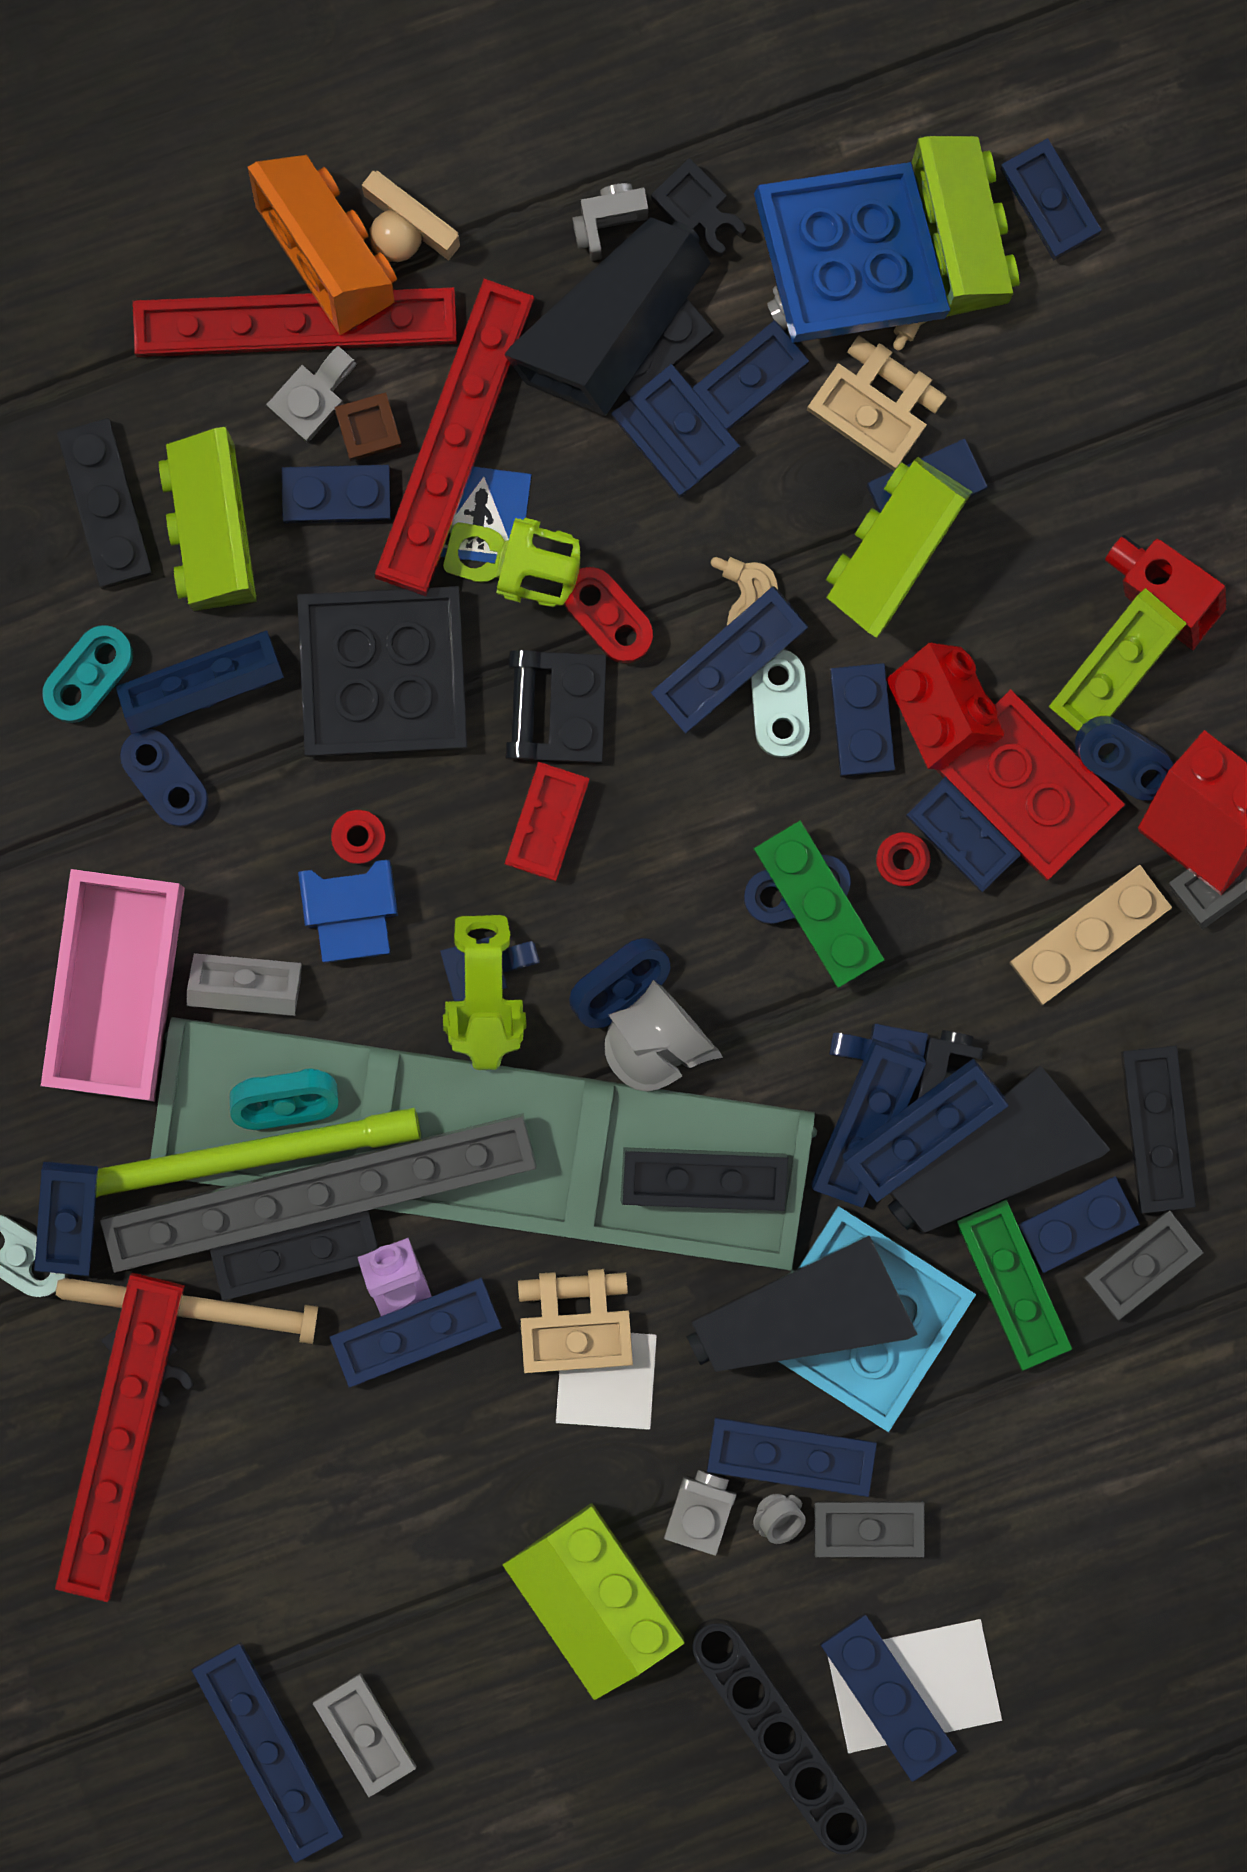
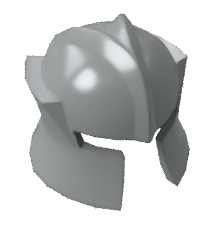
[605,980,723,1092]

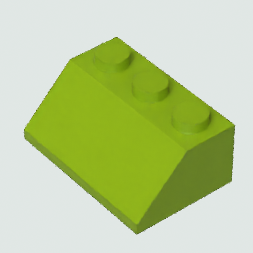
[912,136,1020,317]
[159,427,257,611]
[826,457,972,638]
[502,1503,685,1700]

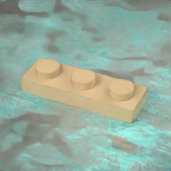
[1009,865,1172,1005]

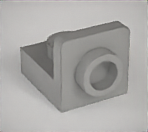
[664,1470,736,1556]

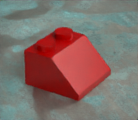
[1138,730,1247,895]

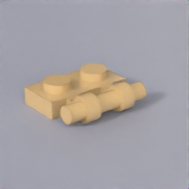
[807,335,947,471]
[518,1269,633,1373]

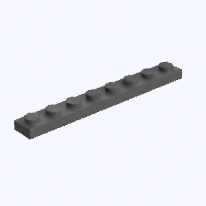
[100,1113,537,1273]

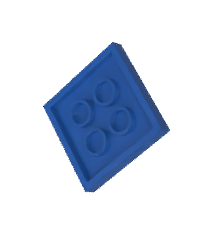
[754,162,950,343]

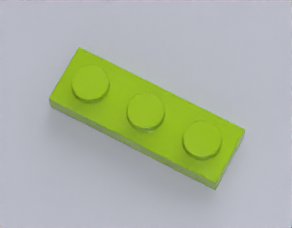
[1049,588,1187,731]

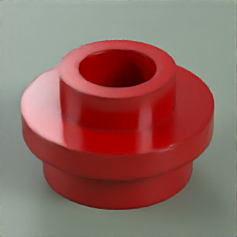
[331,810,386,864]
[876,832,930,887]

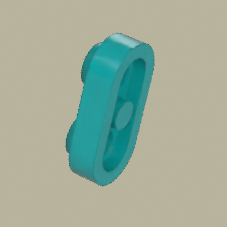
[43,625,133,723]
[229,1069,338,1130]

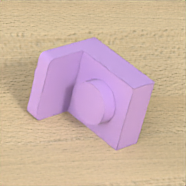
[357,1238,432,1316]

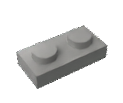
[187,953,301,1016]
[313,1673,417,1797]

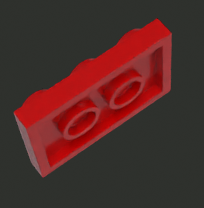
[937,689,1125,881]

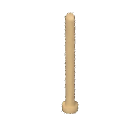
[56,1278,318,1344]

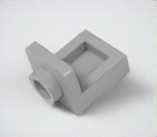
[572,183,648,261]

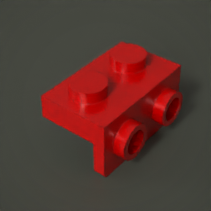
[886,643,1004,770]

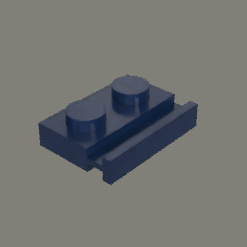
[611,364,740,499]

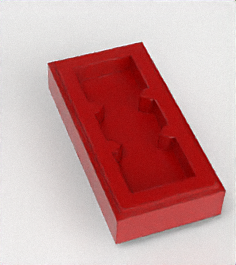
[505,762,590,882]

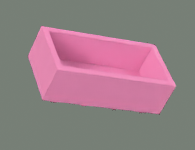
[41,869,185,1102]

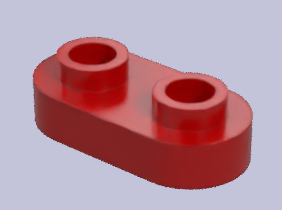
[564,567,653,663]

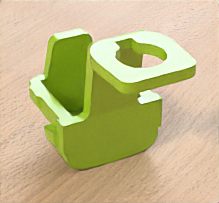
[443,518,580,607]
[443,915,526,1070]

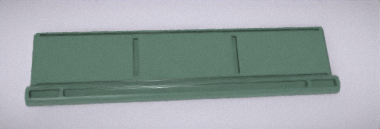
[150,1017,817,1271]

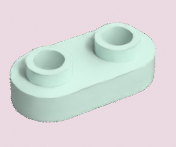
[751,650,810,758]
[0,1214,68,1297]

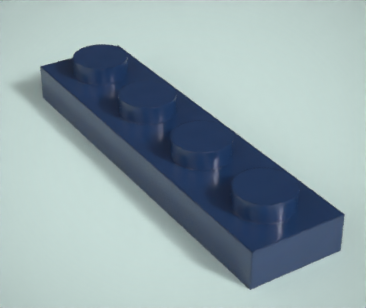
[192,1642,344,1863]

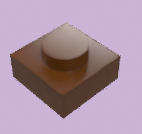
[334,392,402,462]

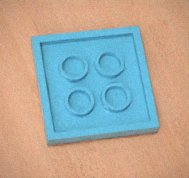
[778,1206,976,1432]

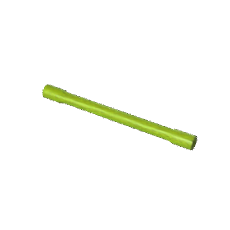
[96,1107,421,1198]

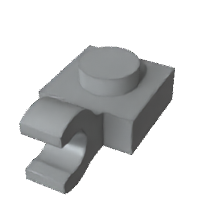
[266,346,357,442]

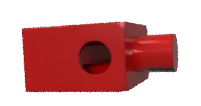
[1105,535,1226,650]

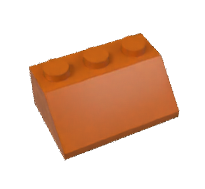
[248,155,397,335]

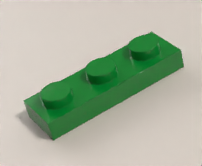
[753,820,884,988]
[956,1199,1072,1371]

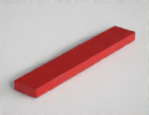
[375,279,534,596]
[133,287,457,357]
[55,1272,185,1602]

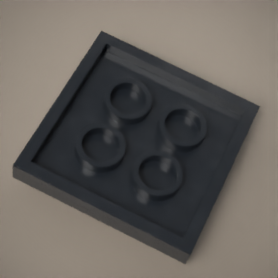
[297,586,467,757]

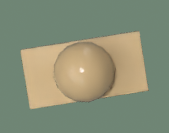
[362,171,460,262]

